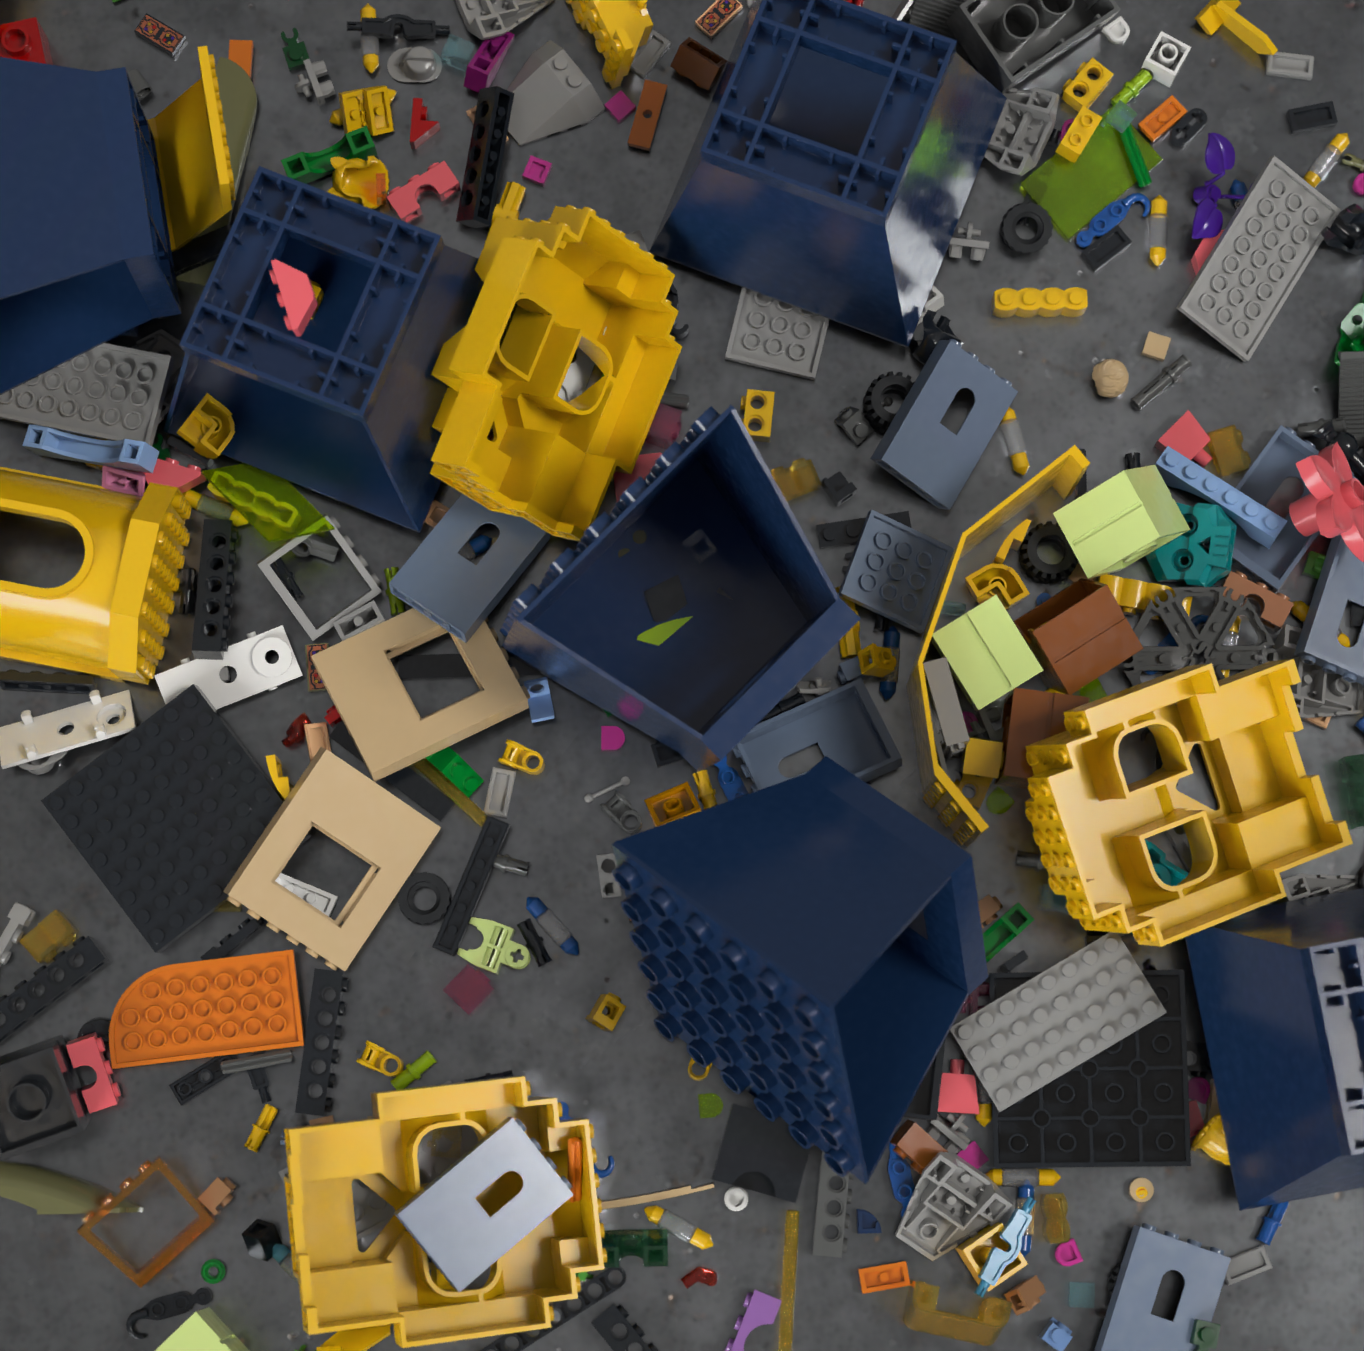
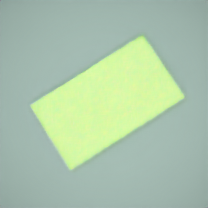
[1021,105,1163,239]
[201,464,335,543]

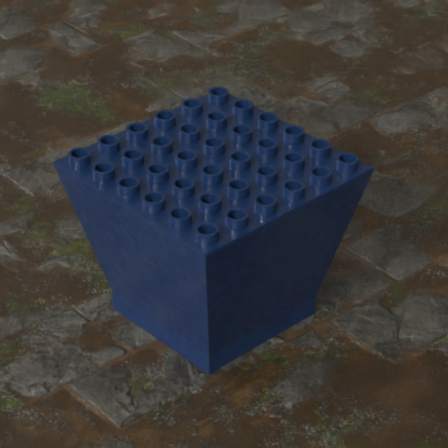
[649,0,1007,348]
[0,57,181,395]
[163,166,518,533]
[499,405,861,772]
[612,756,988,1184]
[1185,888,1364,1211]

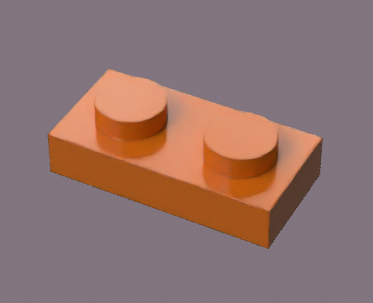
[1137,95,1188,143]
[858,1261,910,1294]

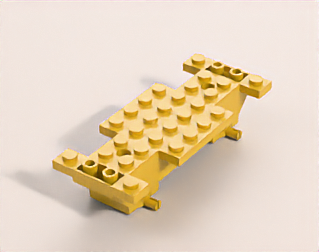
[565,0,654,89]

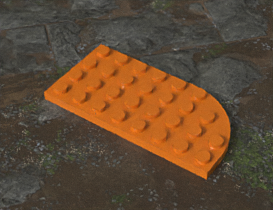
[109,949,305,1069]

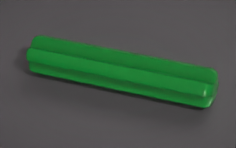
[1118,122,1152,188]

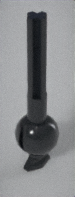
[1314,420,1364,479]

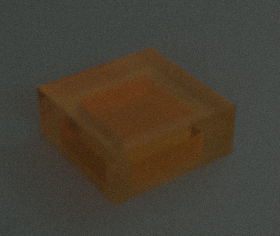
[376,173,386,205]

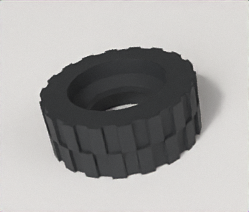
[1000,202,1053,254]
[398,872,452,926]

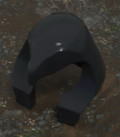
[1321,204,1364,256]
[909,310,964,365]

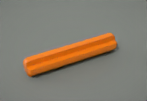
[567,1136,582,1202]

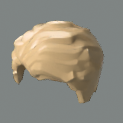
[1092,359,1129,398]

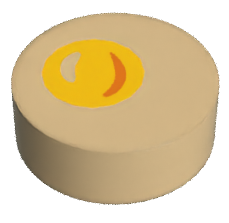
[1129,1178,1154,1202]

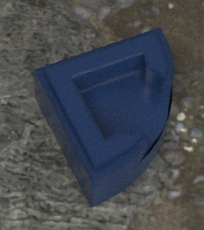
[856,1209,882,1234]

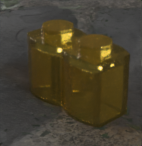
[1207,425,1251,479]
[770,458,822,502]
[20,909,78,963]
[1040,1193,1070,1244]

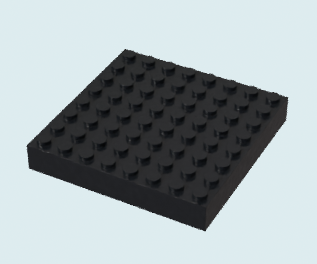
[41,684,312,953]
[989,970,1191,1168]

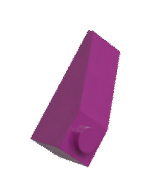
[463,32,515,93]

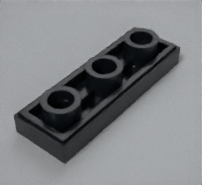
[169,1054,238,1106]

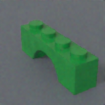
[281,126,377,184]
[983,902,1035,963]

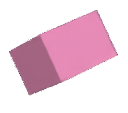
[102,465,145,496]

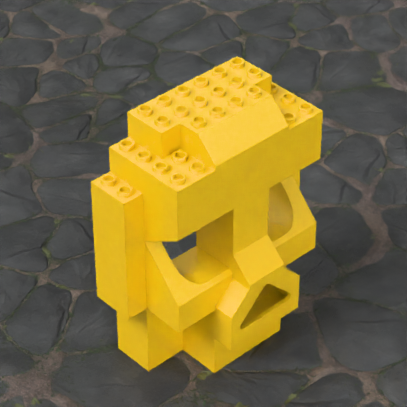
[430,205,683,542]
[1025,659,1353,947]
[284,1076,607,1348]

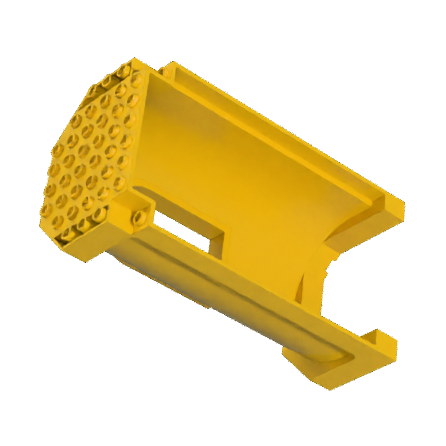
[0,467,191,685]

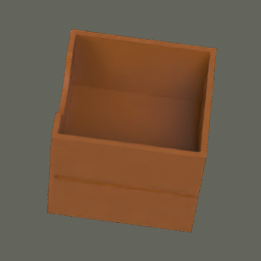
[1013,578,1144,695]
[995,688,1090,789]

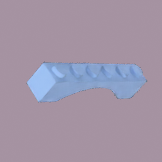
[22,424,160,473]
[1155,446,1287,549]

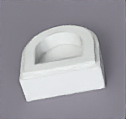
[1102,16,1130,44]

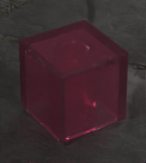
[644,403,682,450]
[443,964,496,1016]

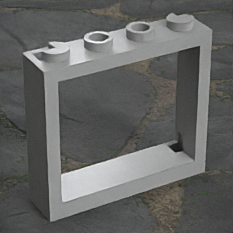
[256,514,382,641]
[923,657,970,760]

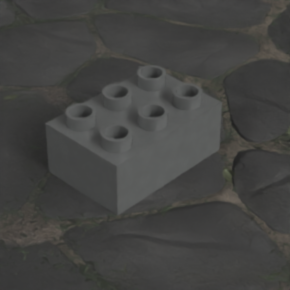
[945,0,1121,94]

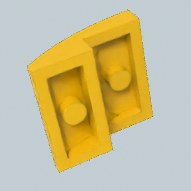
[338,85,394,136]
[992,519,1031,564]
[266,754,294,799]

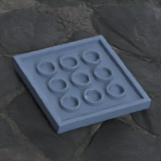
[838,510,954,633]

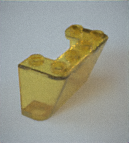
[904,1279,1012,1346]

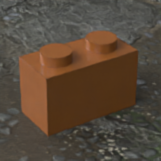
[890,1119,948,1174]

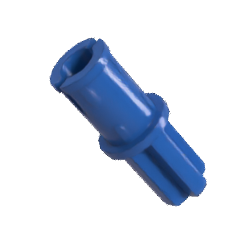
[1256,1202,1289,1246]

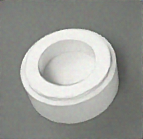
[724,1187,748,1211]

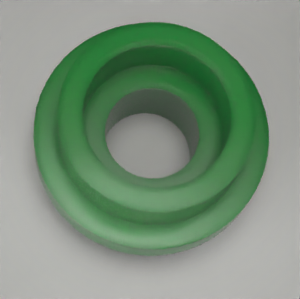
[201,1259,226,1284]

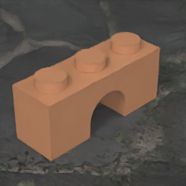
[1221,571,1294,632]

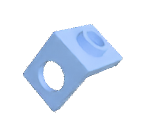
[524,677,555,723]

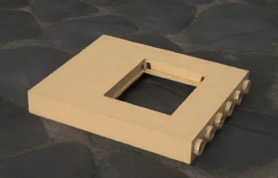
[311,608,530,782]
[223,747,441,971]

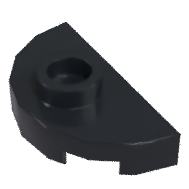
[77,1017,111,1042]

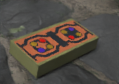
[305,643,329,692]

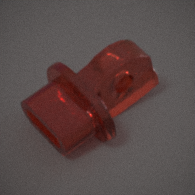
[281,712,312,747]

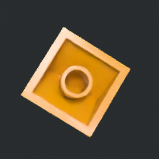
[644,782,702,827]

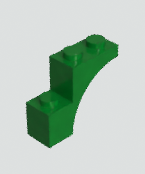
[425,747,484,798]

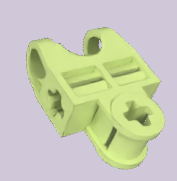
[457,917,531,975]

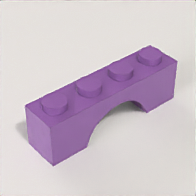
[725,1289,782,1351]

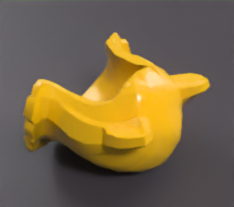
[327,156,389,210]
[1190,1112,1230,1165]

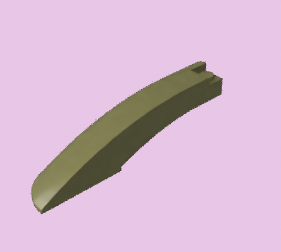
[176,57,257,286]
[0,1160,144,1215]

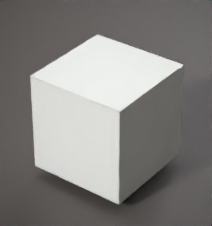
[1141,31,1191,88]

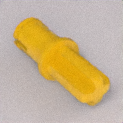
[244,1104,278,1153]

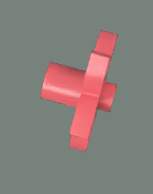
[1289,442,1364,562]

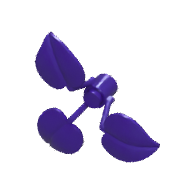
[1192,133,1253,239]

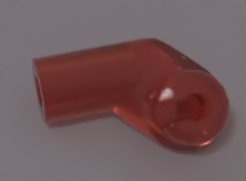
[681,1266,718,1289]

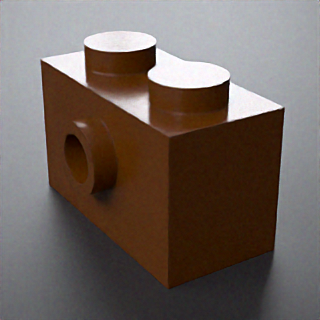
[670,37,727,90]

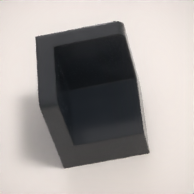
[821,472,857,507]
[242,1219,282,1262]

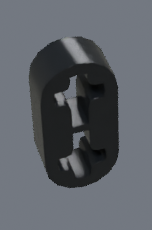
[1169,108,1207,147]

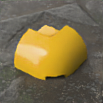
[177,393,235,459]
[965,563,1030,610]

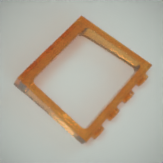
[77,1156,215,1288]

